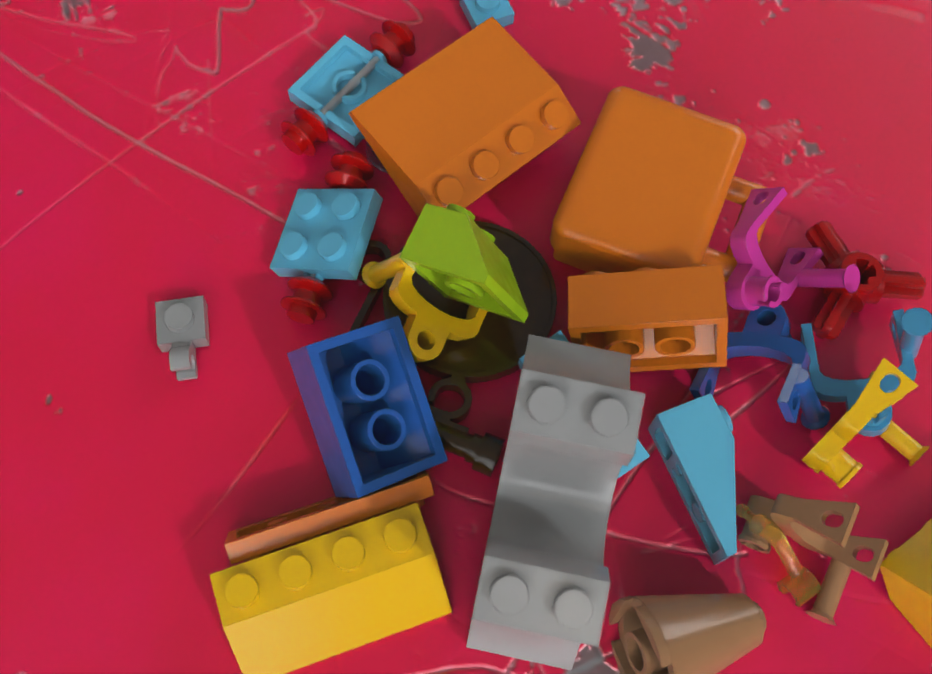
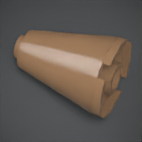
[609,593,767,674]

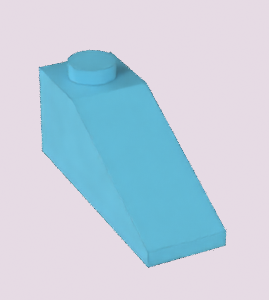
[648,393,737,565]

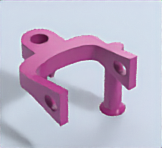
[726,187,861,311]

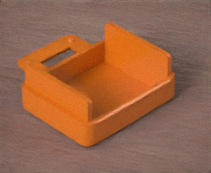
[550,86,768,282]

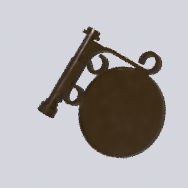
[350,221,557,477]

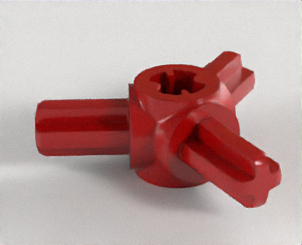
[805,221,926,340]

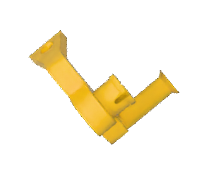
[362,237,488,363]
[802,358,930,489]

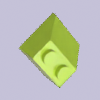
[400,203,529,323]

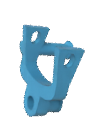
[800,308,932,437]

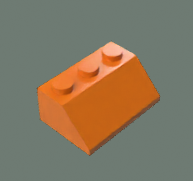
[568,263,728,372]

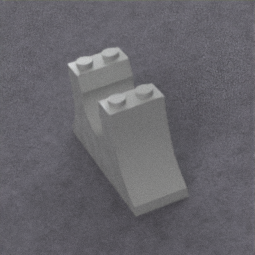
[466,334,645,671]

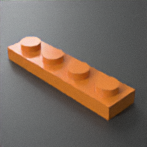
[224,470,435,564]

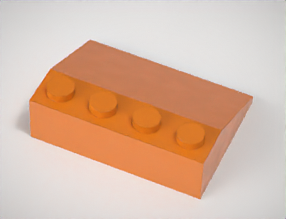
[348,16,581,218]

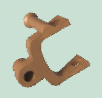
[737,493,889,626]

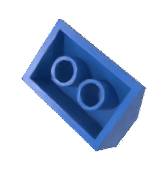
[287,315,448,498]

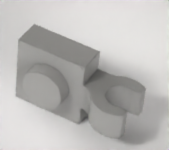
[155,295,210,381]

